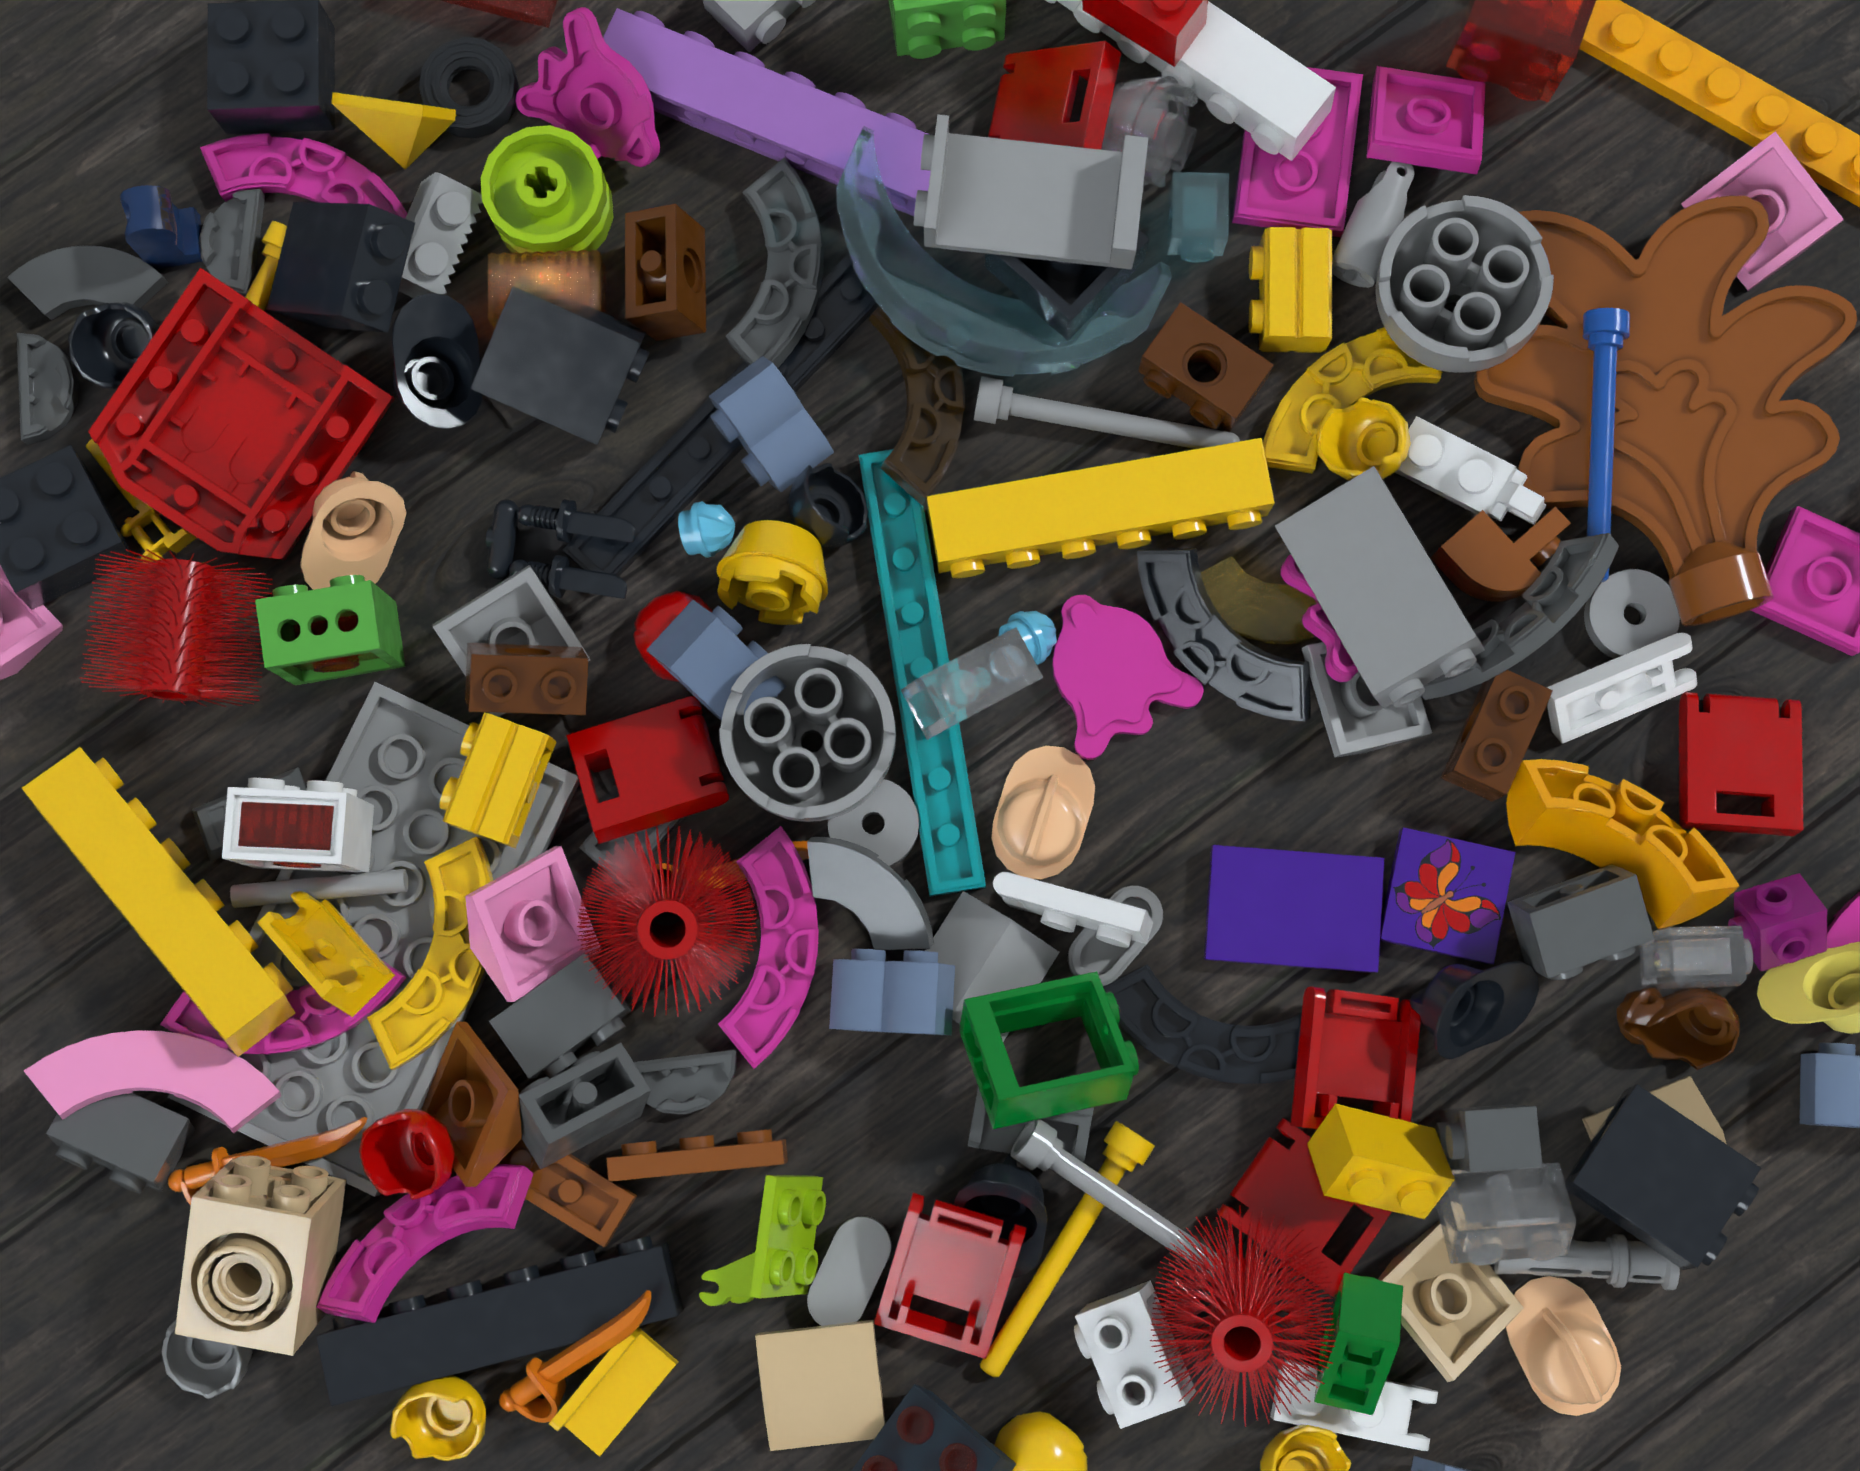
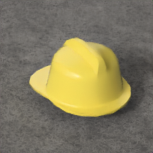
[1757,942,1860,1034]

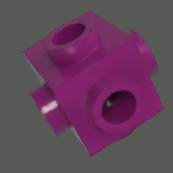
[1728,873,1827,971]

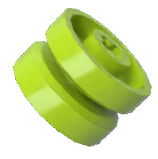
[481,125,614,269]

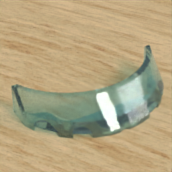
[836,126,1172,377]

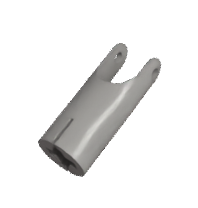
[1332,161,1414,288]

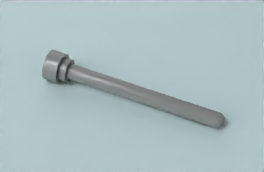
[974,376,1240,449]
[1011,1119,1223,1279]

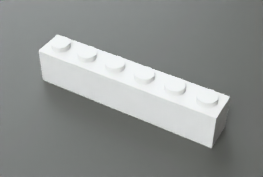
[1045,0,1336,161]

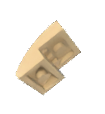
[755,1320,886,1451]

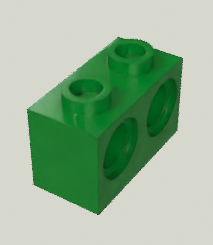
[1314,1273,1403,1416]

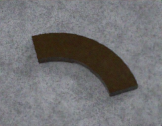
[869,277,965,505]

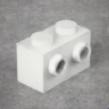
[1074,1280,1196,1429]

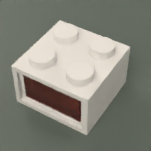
[222,778,374,873]

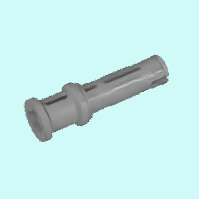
[1493,1234,1680,1290]

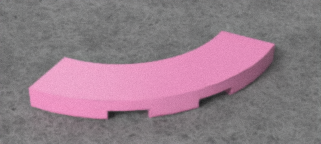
[24,1030,281,1133]

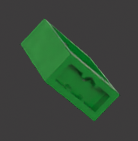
[959,971,1139,1129]

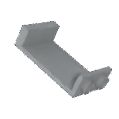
[914,114,1149,269]
[1275,466,1485,709]

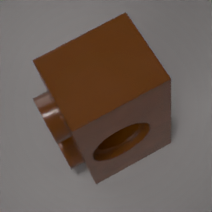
[625,204,706,341]
[1138,302,1274,432]
[465,643,589,715]
[1441,670,1553,802]

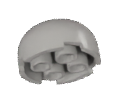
[1376,195,1554,373]
[720,644,896,822]

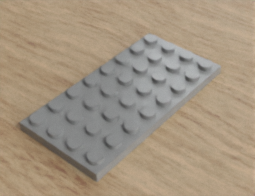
[168,682,580,1197]

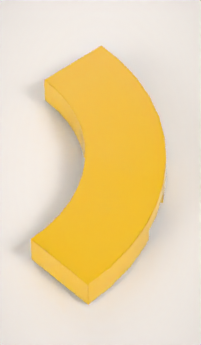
[1263,327,1442,474]
[367,836,493,1070]

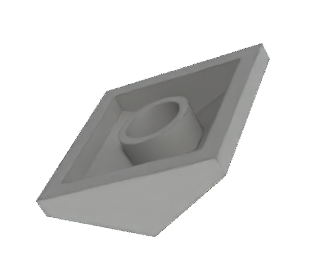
[432,565,590,717]
[1302,642,1432,757]
[925,891,1060,1042]

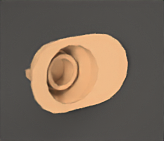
[300,471,406,590]
[991,746,1095,880]
[1506,1276,1621,1416]

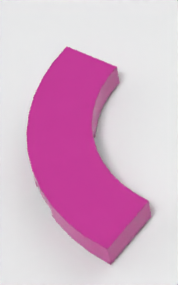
[200,134,408,219]
[718,826,819,1069]
[160,959,407,1054]
[316,1164,534,1323]

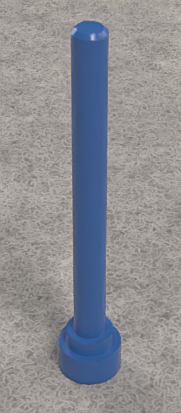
[1583,308,1630,582]

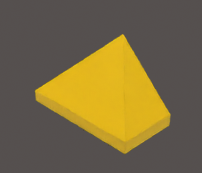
[331,92,456,170]

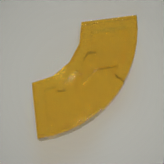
[1200,556,1318,644]

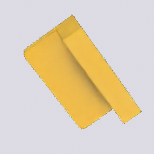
[549,1327,679,1457]

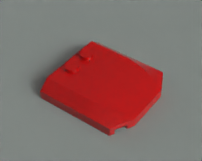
[88,268,395,560]

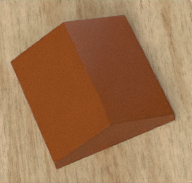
[421,1021,522,1187]

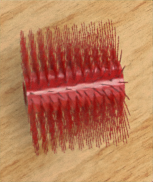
[80,549,272,707]
[577,826,757,1017]
[1150,1205,1336,1427]

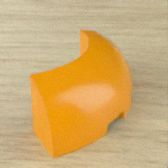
[1506,759,1739,929]

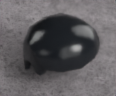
[68,302,159,389]
[787,463,868,547]

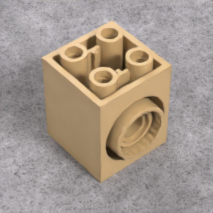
[175,1155,346,1356]

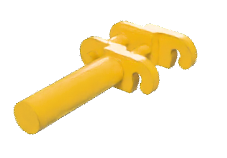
[86,439,197,563]

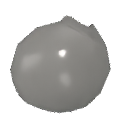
[162,1320,253,1399]

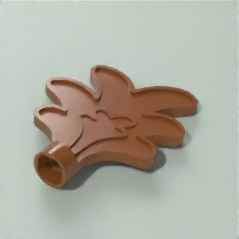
[1474,196,1857,627]

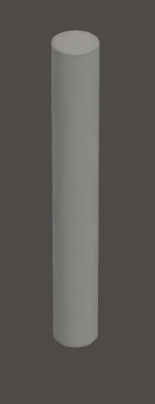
[230,869,408,908]

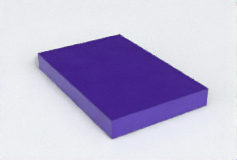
[1204,845,1384,973]

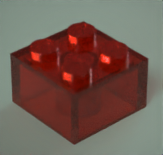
[1446,0,1596,102]

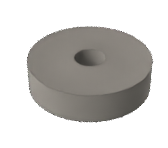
[1584,569,1680,659]
[828,779,919,867]

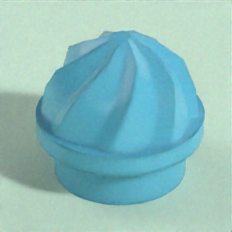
[678,501,735,558]
[999,611,1057,667]

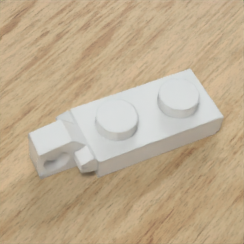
[1395,416,1546,525]

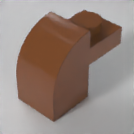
[1430,506,1571,601]

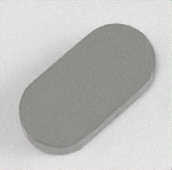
[1068,886,1163,986]
[807,1216,891,1326]

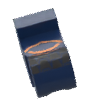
[120,185,203,269]

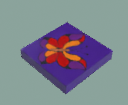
[1380,827,1516,965]

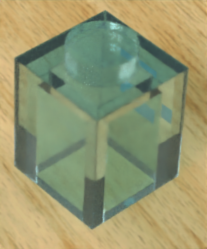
[1167,172,1229,262]

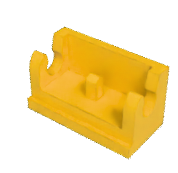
[257,891,395,1017]

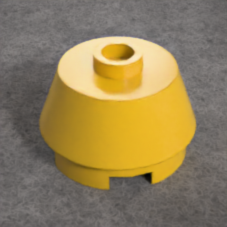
[717,520,828,625]

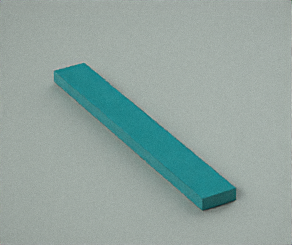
[859,449,986,897]

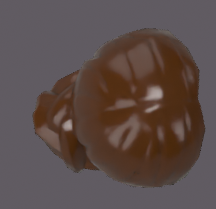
[1616,988,1740,1070]

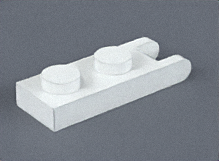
[1547,633,1697,744]
[993,872,1153,948]
[1270,1359,1438,1451]

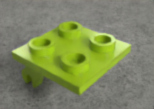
[699,1175,826,1306]

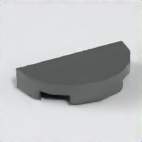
[199,189,265,297]
[17,333,81,445]
[634,1050,738,1114]

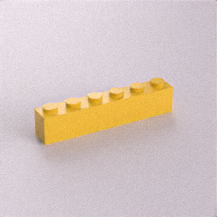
[927,438,1275,578]
[22,747,295,1057]

